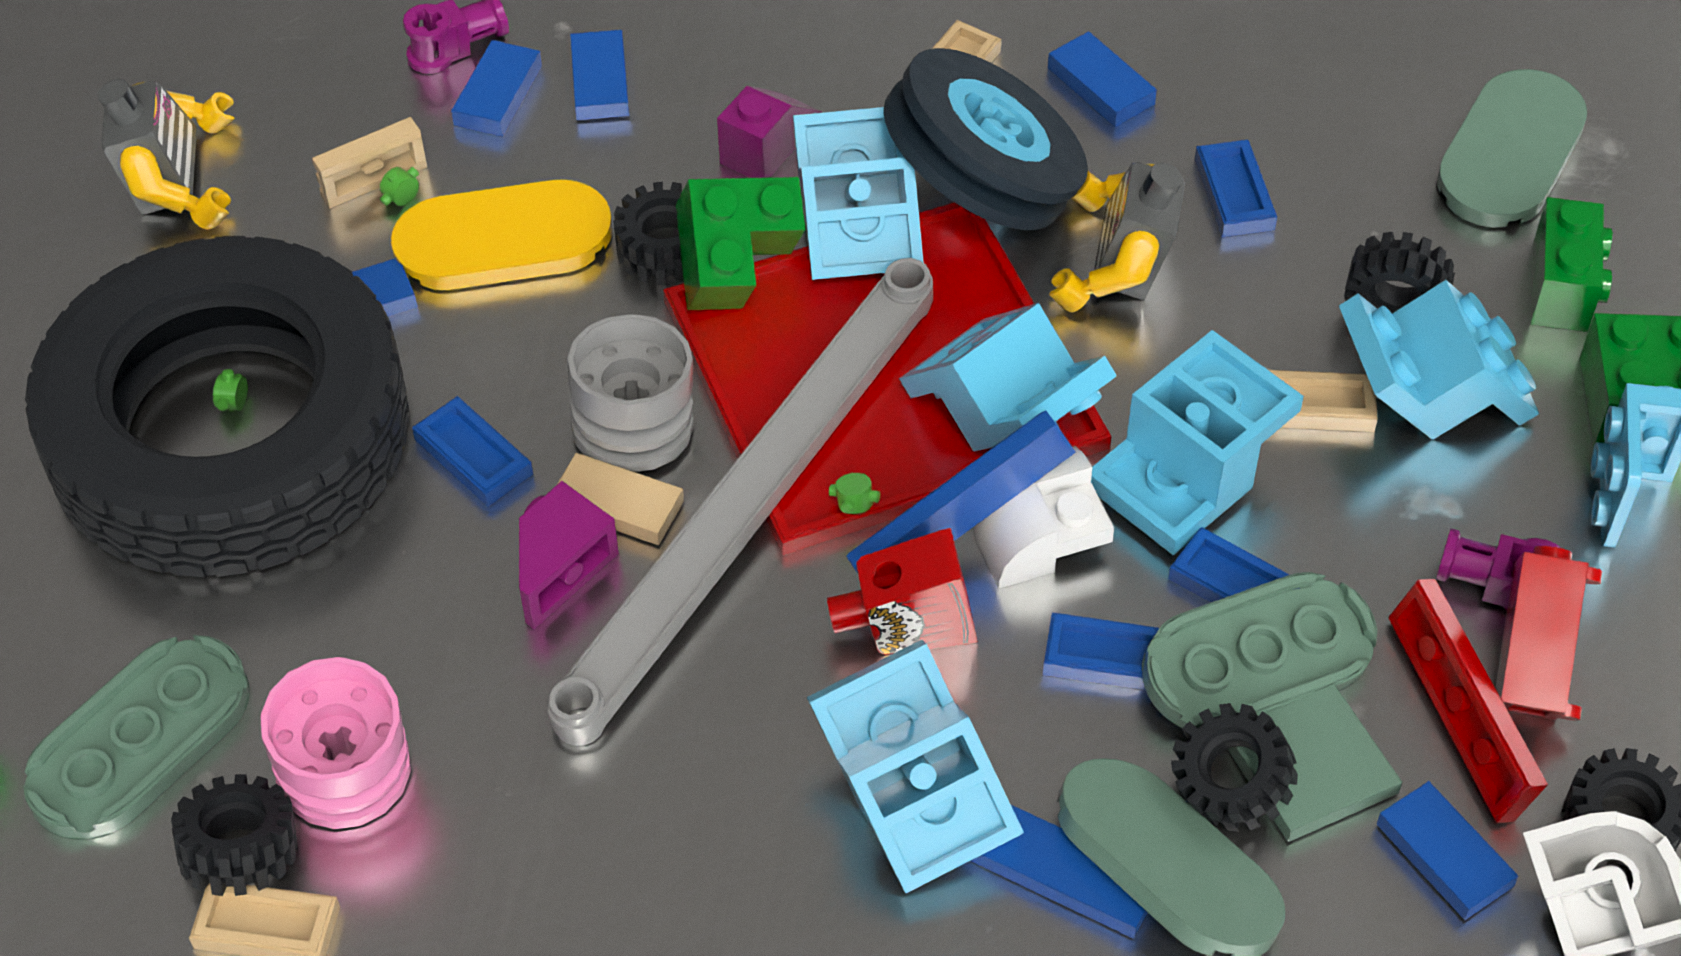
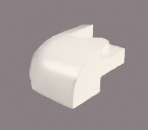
[973,446,1114,589]
[1523,811,1681,956]

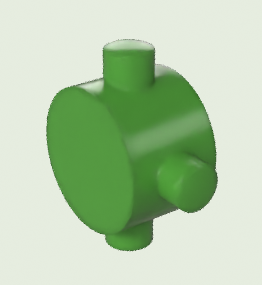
[380,167,419,206]
[213,369,248,411]
[829,473,880,514]

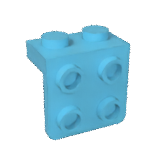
[1591,383,1681,548]

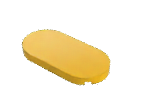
[391,180,613,290]

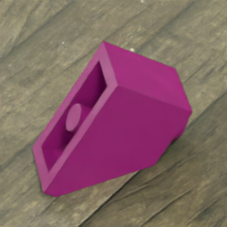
[717,86,822,178]
[519,481,619,630]

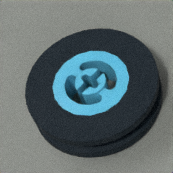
[884,48,1088,230]

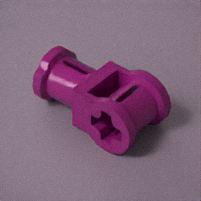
[403,0,509,74]
[1436,528,1561,610]

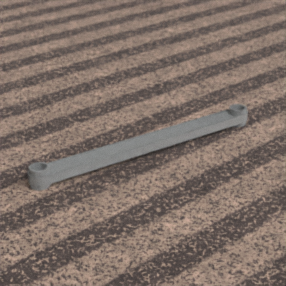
[547,258,933,746]

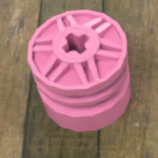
[261,657,411,829]

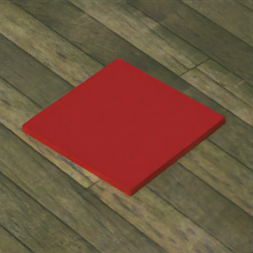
[663,202,1112,555]

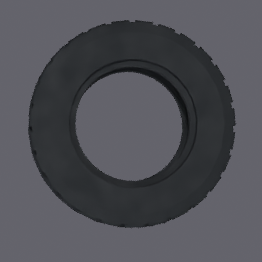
[25,236,409,577]

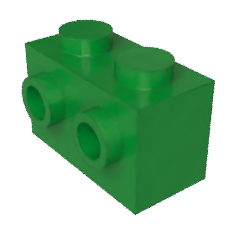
[1530,197,1613,332]

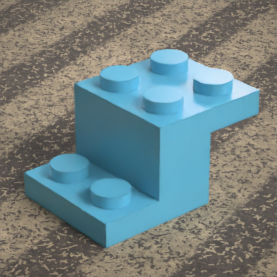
[793,107,924,280]
[1339,280,1540,440]
[899,303,1117,451]
[1091,330,1304,555]
[806,640,1024,893]

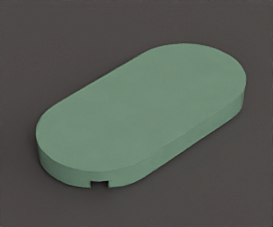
[1437,69,1587,228]
[1142,572,1378,728]
[23,635,250,840]
[1057,758,1286,956]

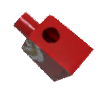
[827,528,978,655]

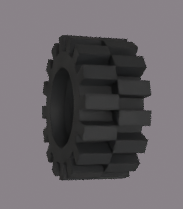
[613,181,684,285]
[1344,232,1455,314]
[1171,703,1298,832]
[1561,748,1681,852]
[171,774,298,896]

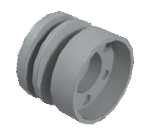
[567,314,693,472]

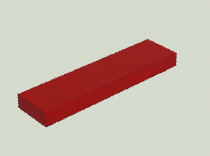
[1388,579,1548,823]

